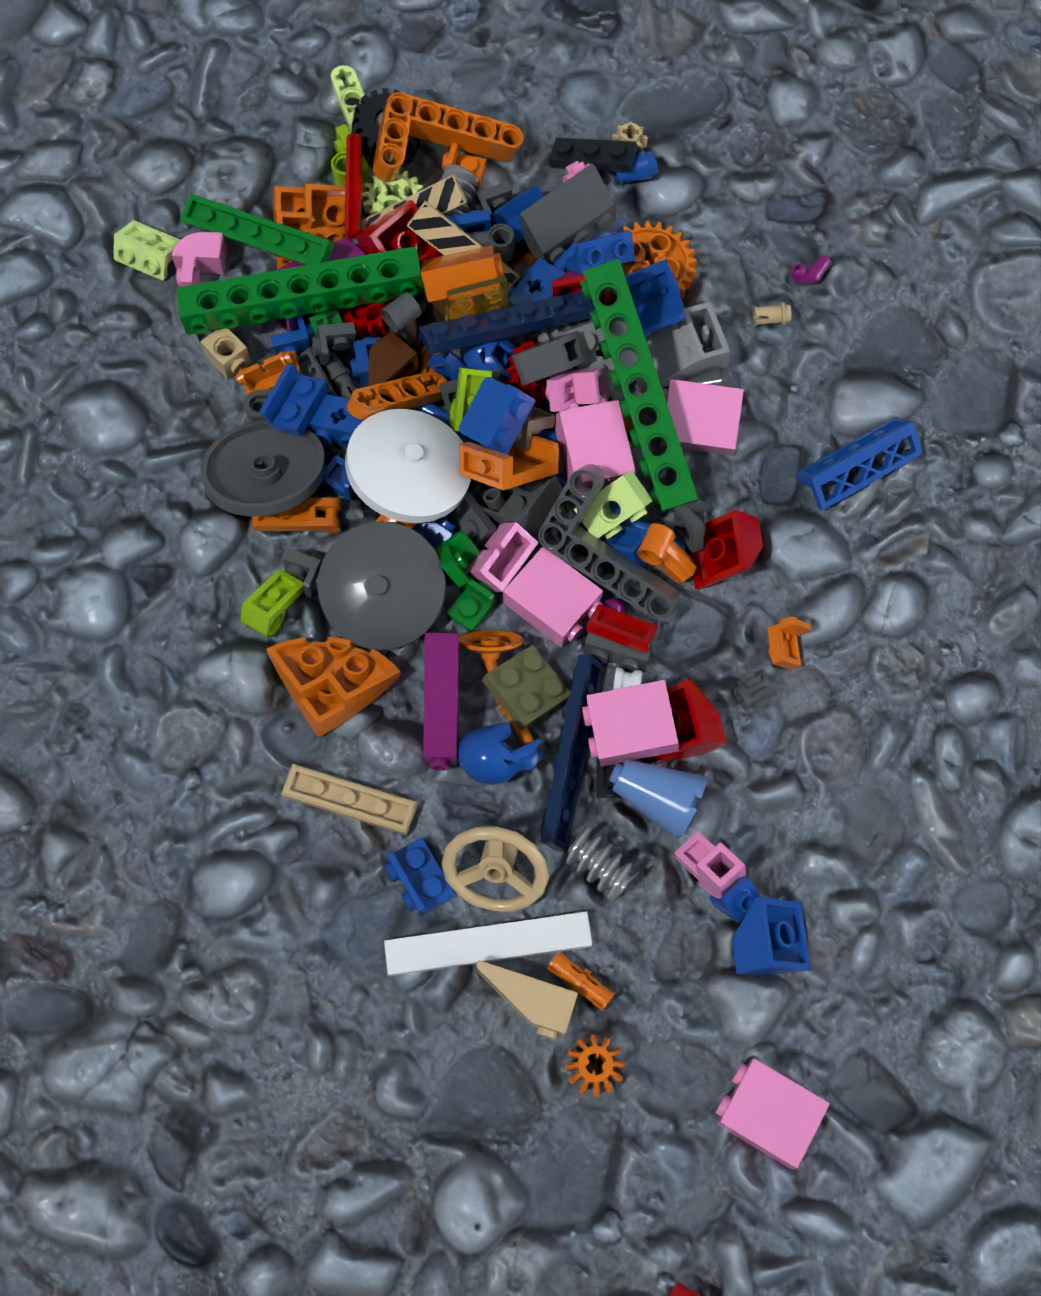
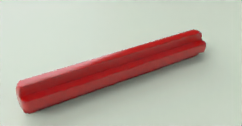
[344,133,362,239]

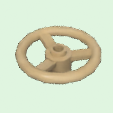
[442,826,549,912]

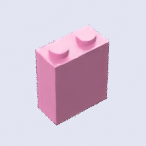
[660,379,744,456]
[554,398,636,487]
[503,547,603,648]
[582,680,679,767]
[715,1058,830,1170]

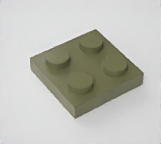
[482,645,571,731]

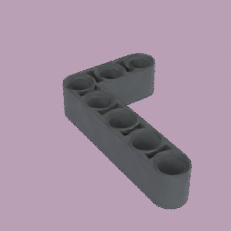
[538,464,680,620]

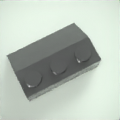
[520,163,616,265]

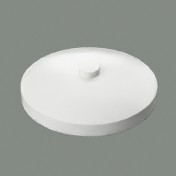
[345,409,471,523]

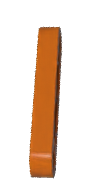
[347,371,448,420]

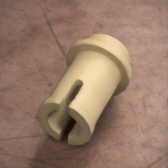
[753,302,792,326]

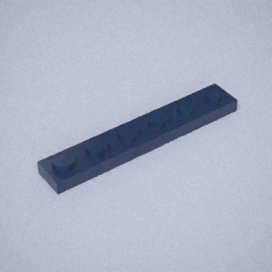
[419,290,595,355]
[540,654,604,852]

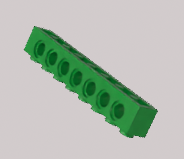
[177,246,425,335]
[580,259,698,512]

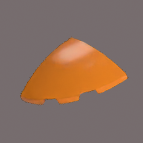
[273,184,363,269]
[267,637,401,738]

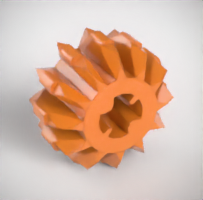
[565,1034,625,1097]

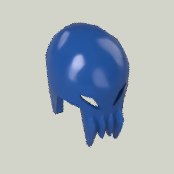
[461,337,517,380]
[457,723,544,785]

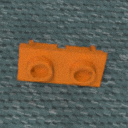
[235,350,301,396]

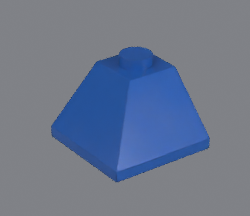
[732,897,811,975]

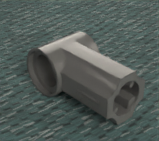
[467,224,516,263]
[381,292,422,347]

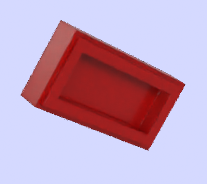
[586,604,658,654]

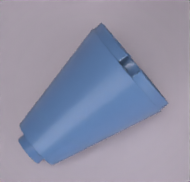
[609,759,707,839]

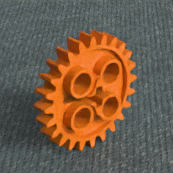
[615,220,697,298]

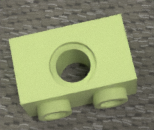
[574,470,652,539]

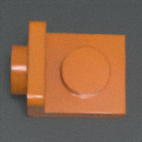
[442,143,486,189]

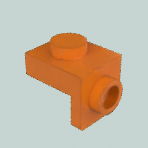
[767,617,812,670]

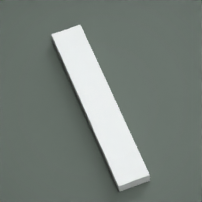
[384,912,592,976]

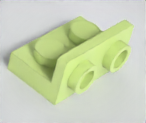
[114,220,180,280]

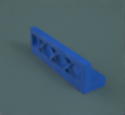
[796,417,923,510]

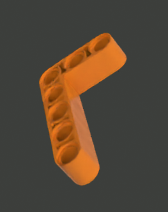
[373,92,524,182]

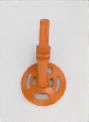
[459,630,534,746]

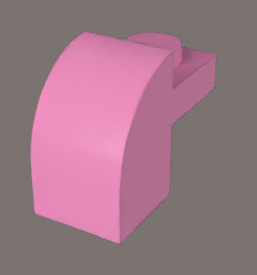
[172,232,227,287]
[546,366,610,412]
[674,831,746,899]

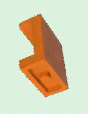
[459,435,559,490]

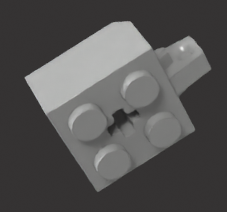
[557,319,637,401]

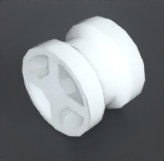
[613,667,642,690]

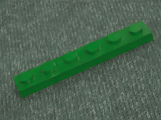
[180,194,335,266]

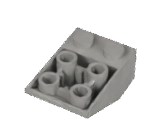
[636,301,730,393]

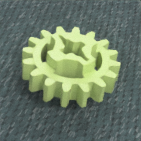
[362,171,423,216]

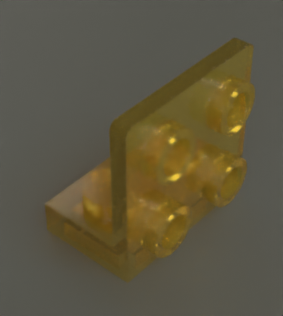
[441,276,508,321]

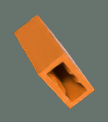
[421,245,504,302]

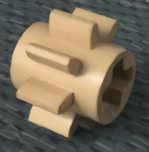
[612,122,648,154]

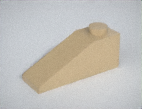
[476,960,578,1041]

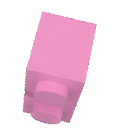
[467,522,539,592]

